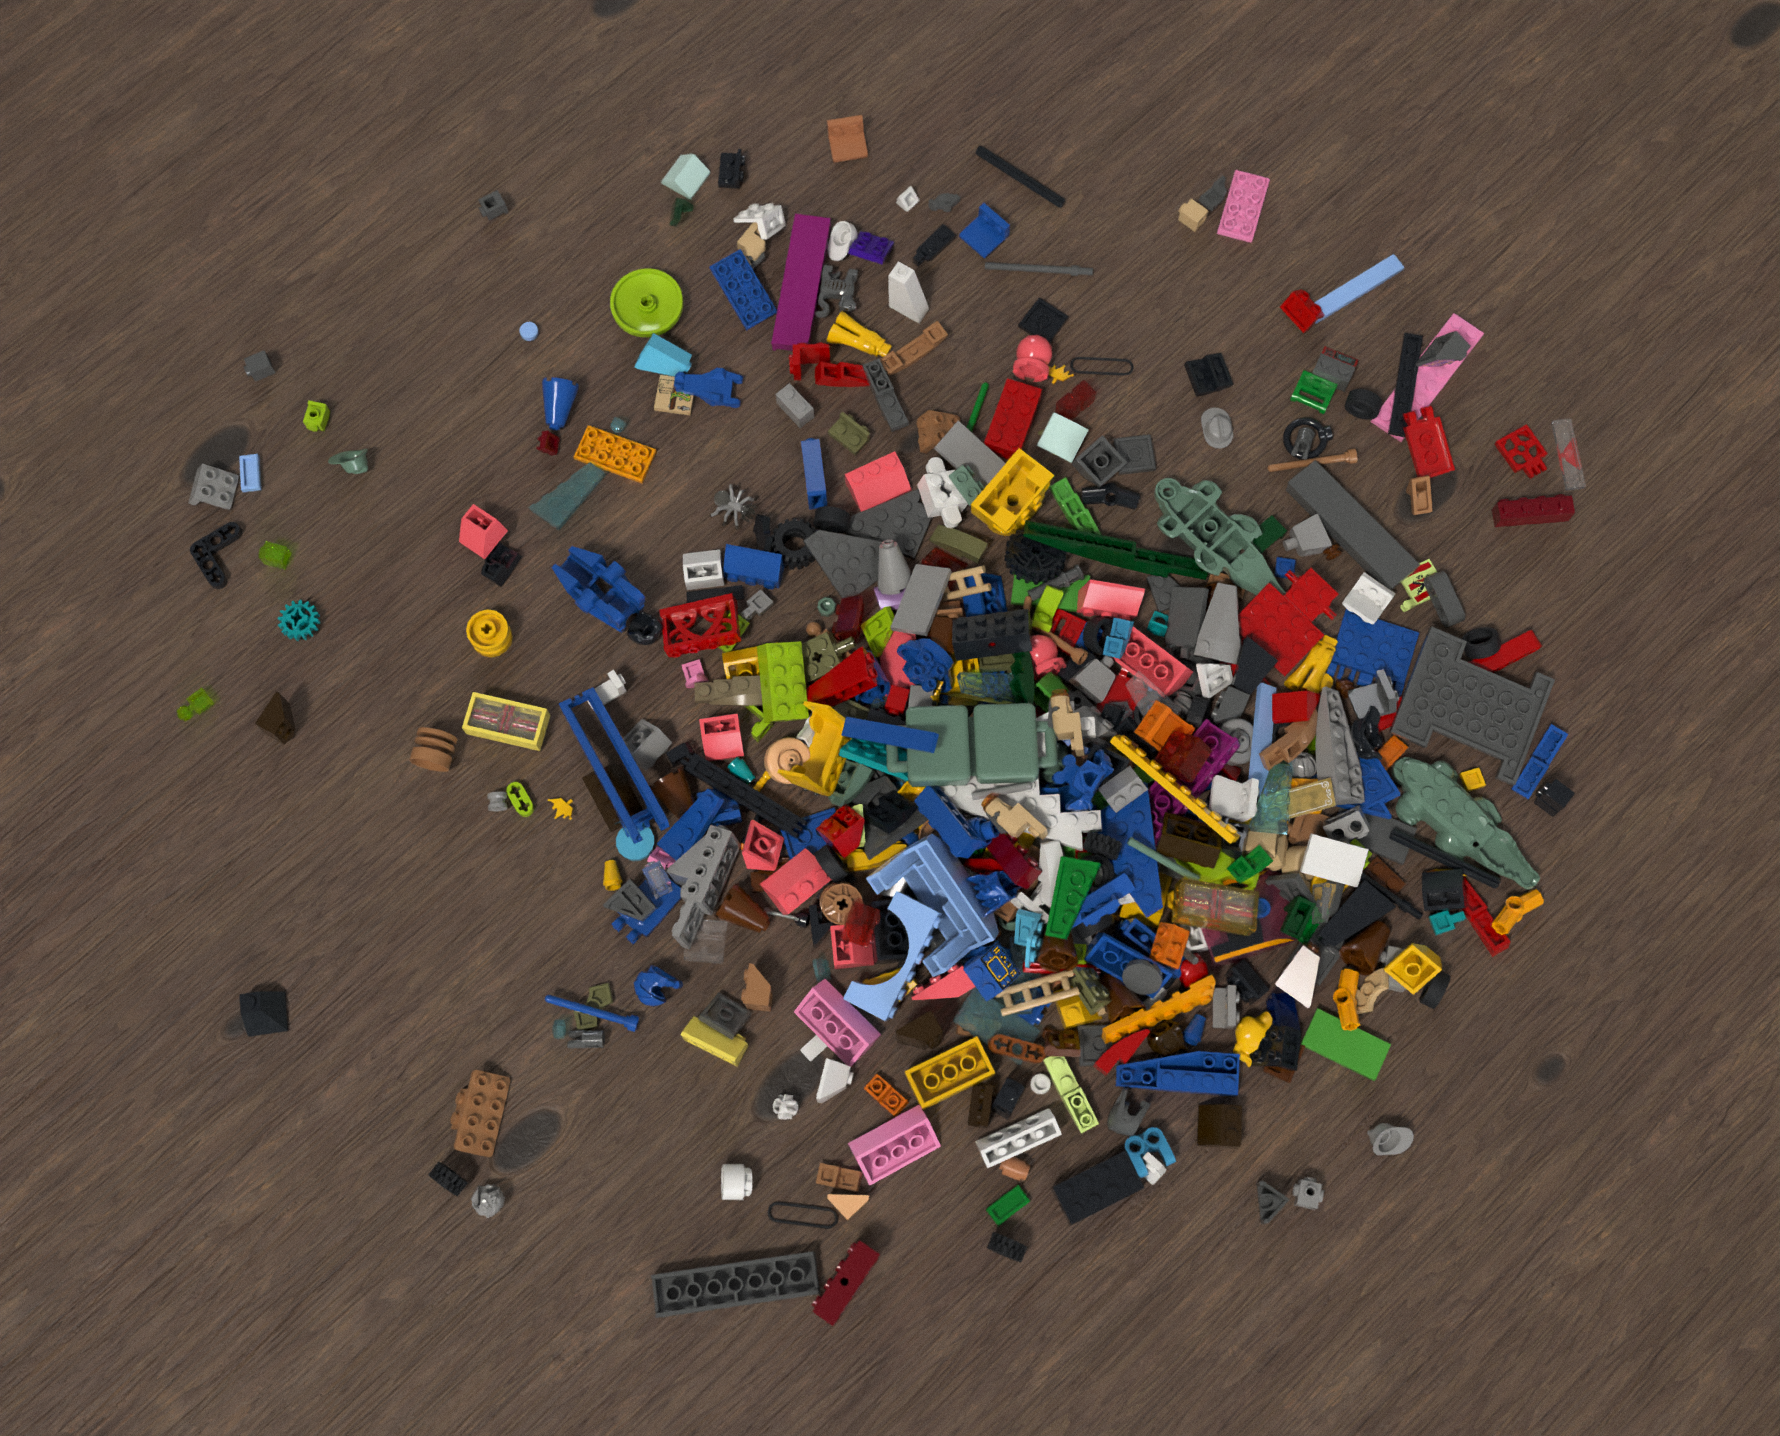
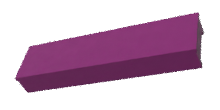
[771,214,831,351]
[1148,719,1240,846]

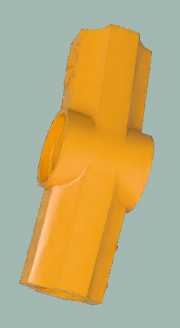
[1492,889,1544,935]
[1333,969,1360,1031]

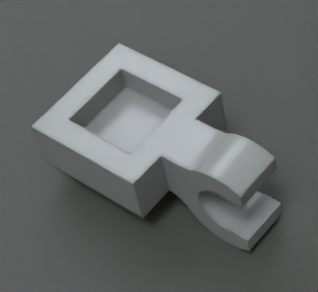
[741,589,774,622]

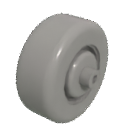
[1217,718,1253,766]

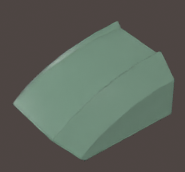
[827,759,874,807]

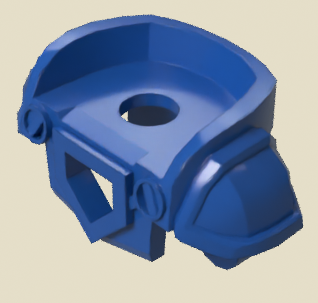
[897,638,954,693]
[1052,749,1114,811]

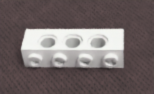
[975,1108,1062,1168]

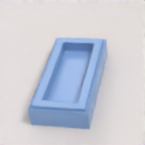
[239,454,261,492]

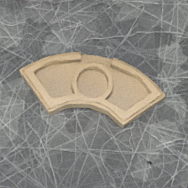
[1355,968,1389,1014]

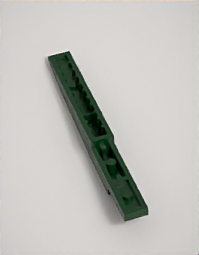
[1023,520,1208,580]

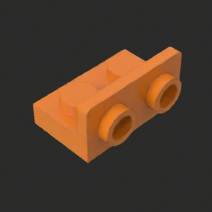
[1149,922,1190,970]

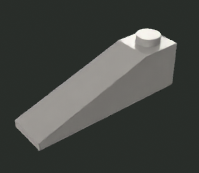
[1194,583,1241,665]

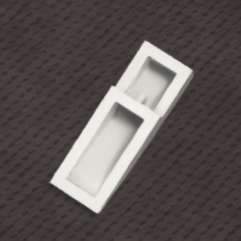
[1038,840,1063,907]

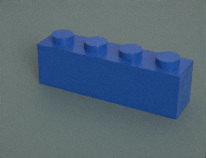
[914,786,983,858]

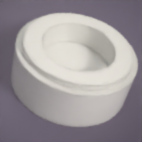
[1030,1074,1051,1095]

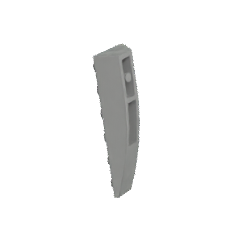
[1315,687,1365,805]

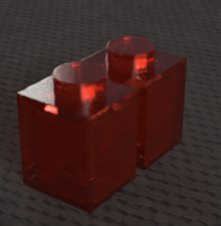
[1055,380,1096,420]

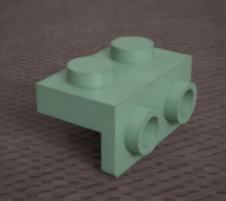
[949,464,984,506]

